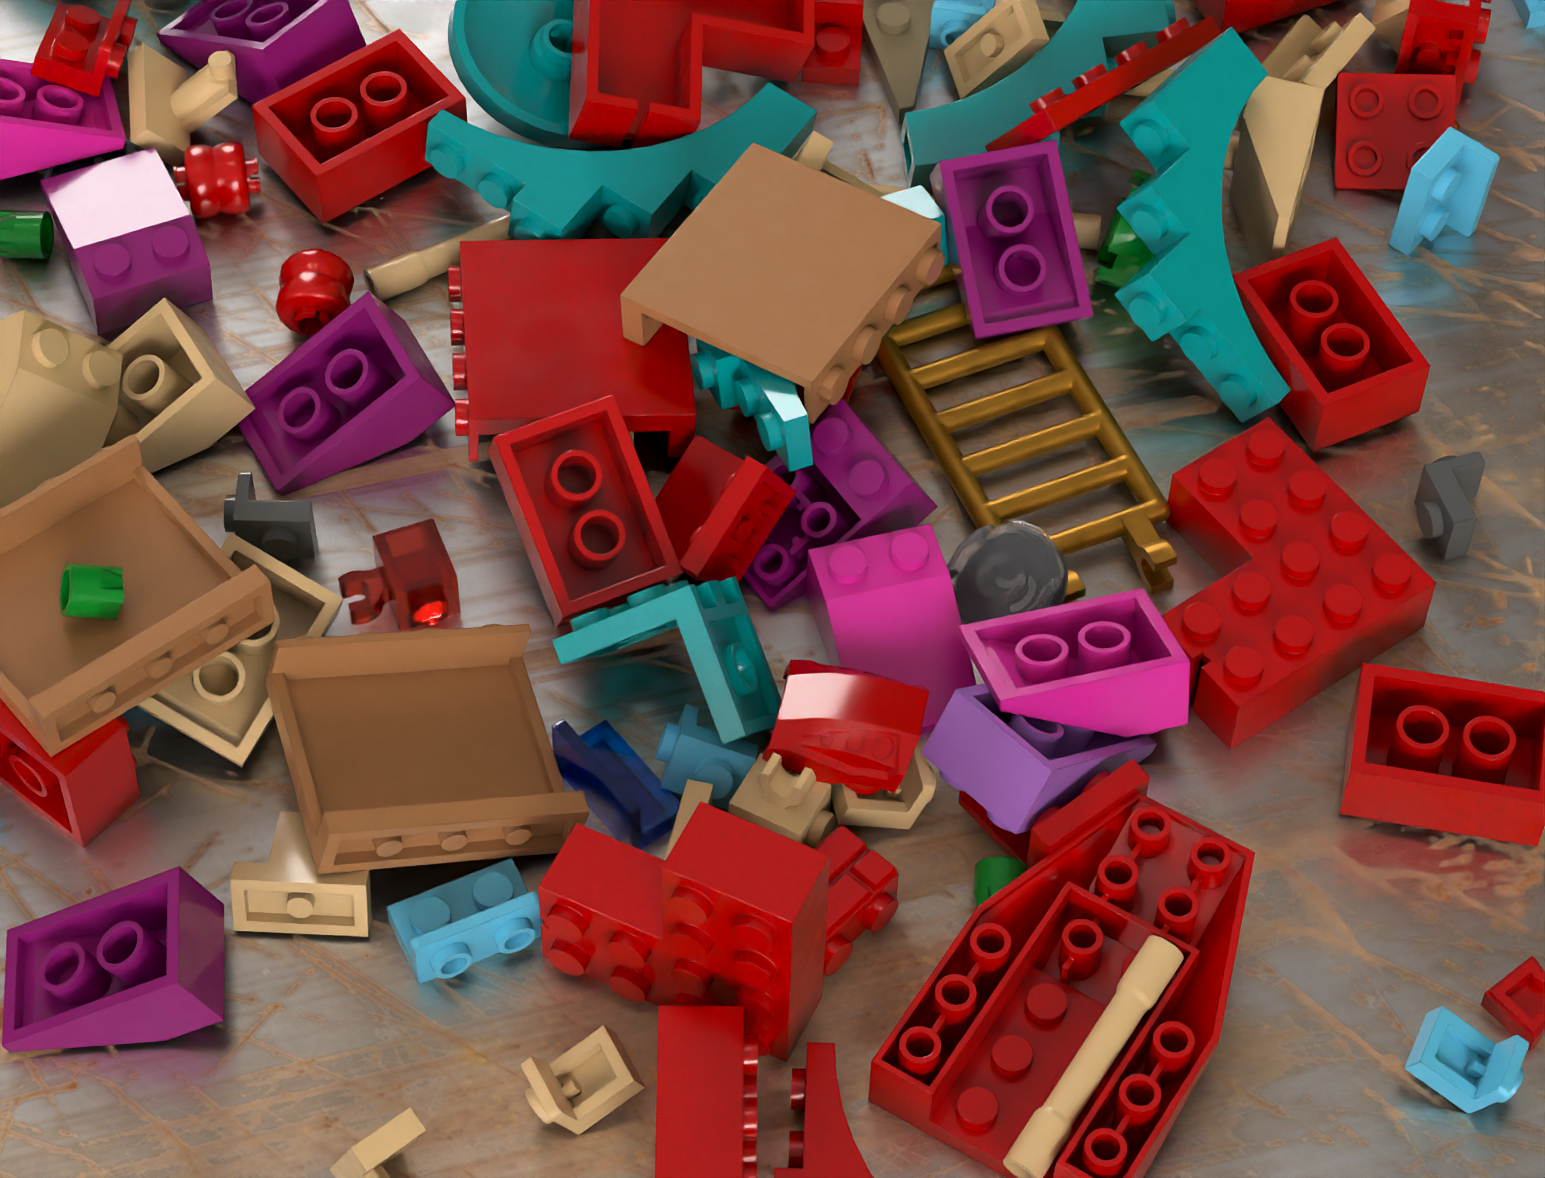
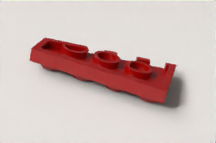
[985,15,1222,152]

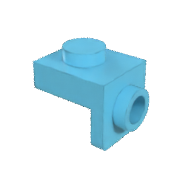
[655,704,758,810]
[1404,1006,1529,1114]

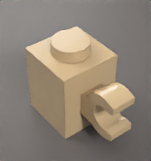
[729,753,836,849]

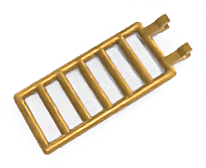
[876,256,1178,606]

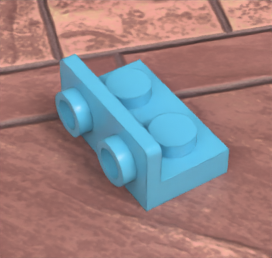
[1388,126,1500,256]
[387,858,543,984]

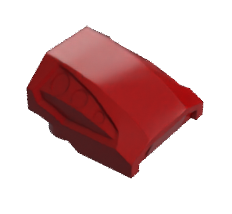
[762,659,930,795]

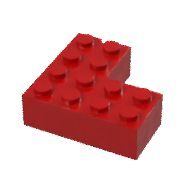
[568,0,815,149]
[1161,417,1436,750]
[538,801,830,1062]

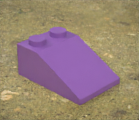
[921,683,1157,834]

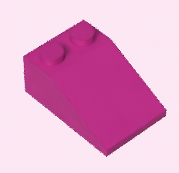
[0,59,126,180]
[806,523,977,735]
[959,588,1190,737]

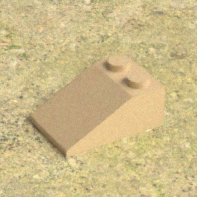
[1224,76,1325,267]
[102,297,256,473]
[0,309,123,509]
[136,532,343,767]

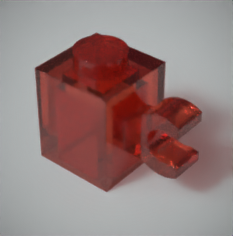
[338,518,461,631]

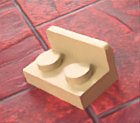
[1261,12,1376,89]

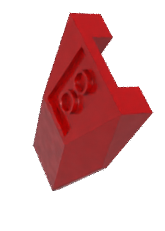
[868,791,1255,1178]

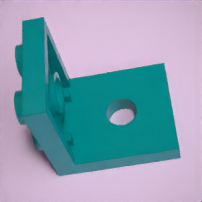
[552,576,781,744]

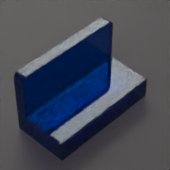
[551,719,680,850]

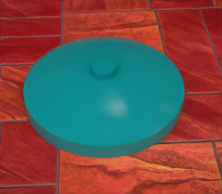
[448,0,626,149]

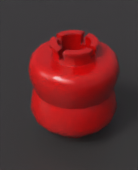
[173,141,261,219]
[275,248,354,338]

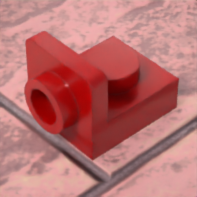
[802,0,864,86]

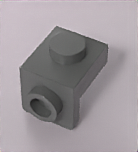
[1414,452,1486,560]
[224,472,317,561]

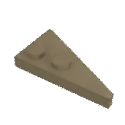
[862,0,936,125]

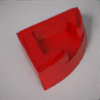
[1481,956,1545,1051]

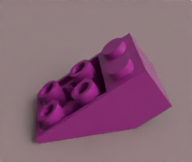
[743,398,938,611]

